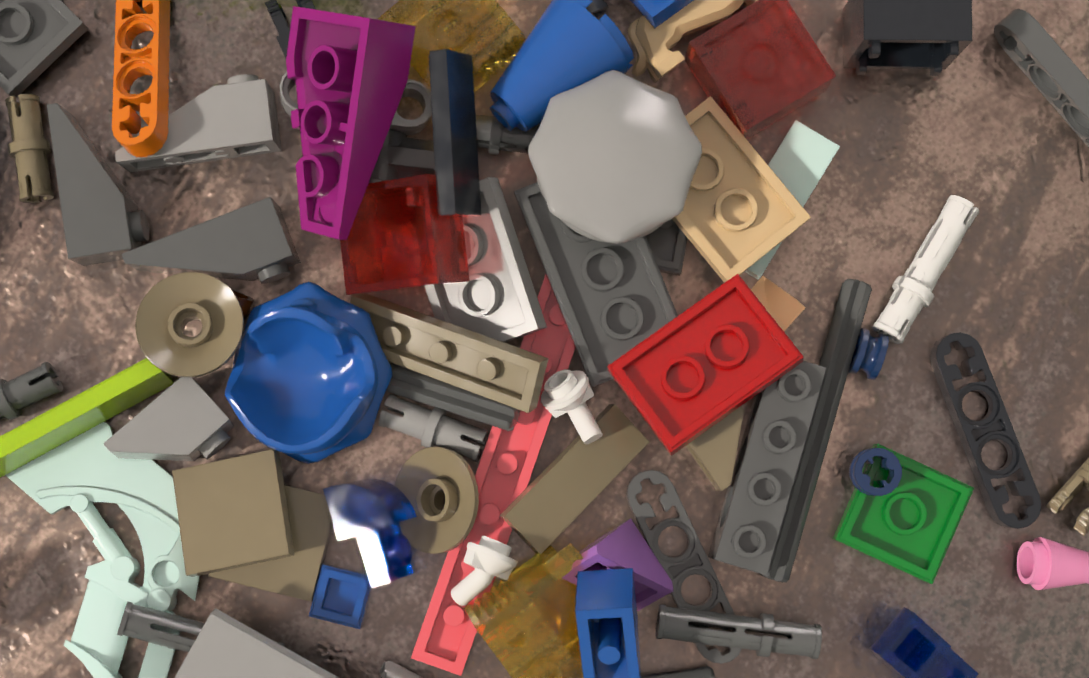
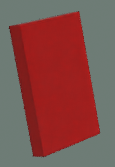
[607,274,804,456]

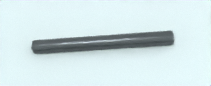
[761,279,872,583]

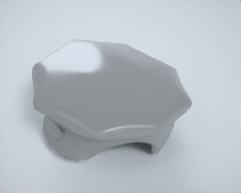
[528,70,702,244]

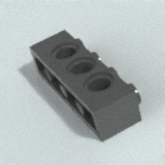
[708,361,826,576]

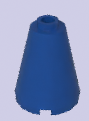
[490,0,634,132]

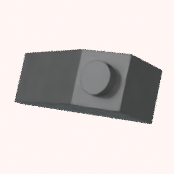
[47,103,149,266]
[121,197,301,284]

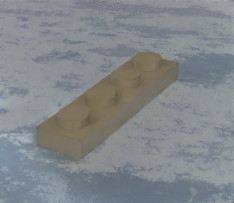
[350,292,549,413]

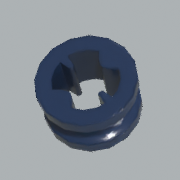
[848,328,889,380]
[849,448,902,496]

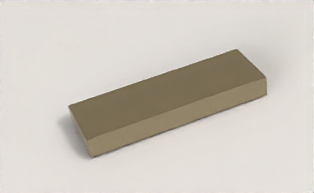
[500,404,649,555]

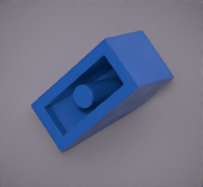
[575,568,641,678]

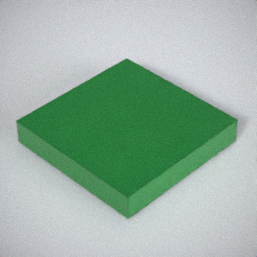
[832,444,974,584]

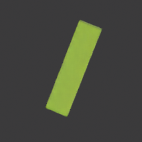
[0,358,174,478]

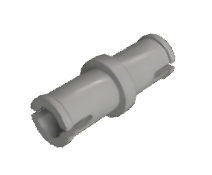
[379,394,489,462]

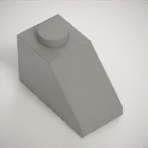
[103,377,234,461]

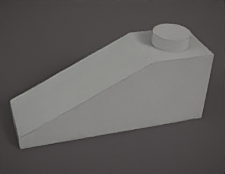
[115,74,282,173]

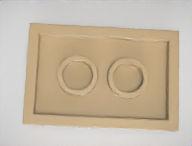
[672,96,811,283]

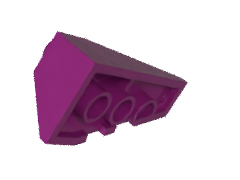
[286,6,416,240]

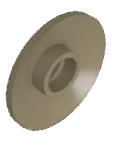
[135,272,244,377]
[393,447,479,554]

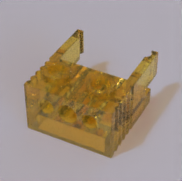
[378,0,526,92]
[464,543,583,678]

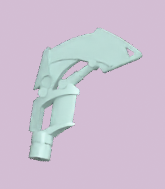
[6,422,200,678]

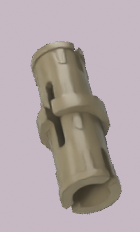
[5,94,54,203]

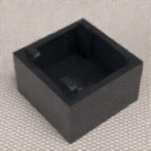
[843,0,972,76]

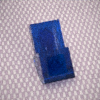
[323,479,417,587]
[869,607,979,678]

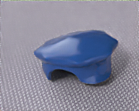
[225,282,392,464]

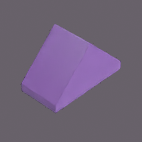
[559,519,673,611]

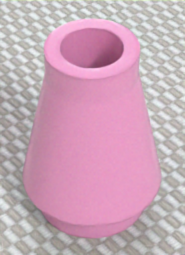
[1017,537,1089,590]

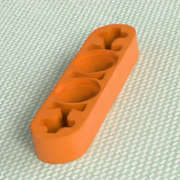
[112,0,170,157]

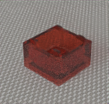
[684,0,836,139]
[340,174,470,295]

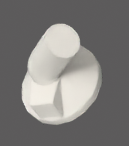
[540,369,603,444]
[451,535,518,606]

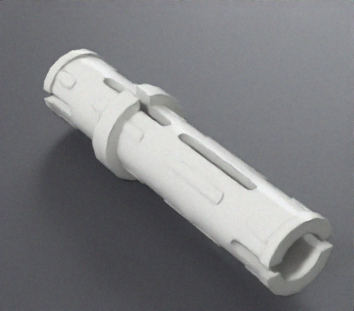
[872,195,979,344]

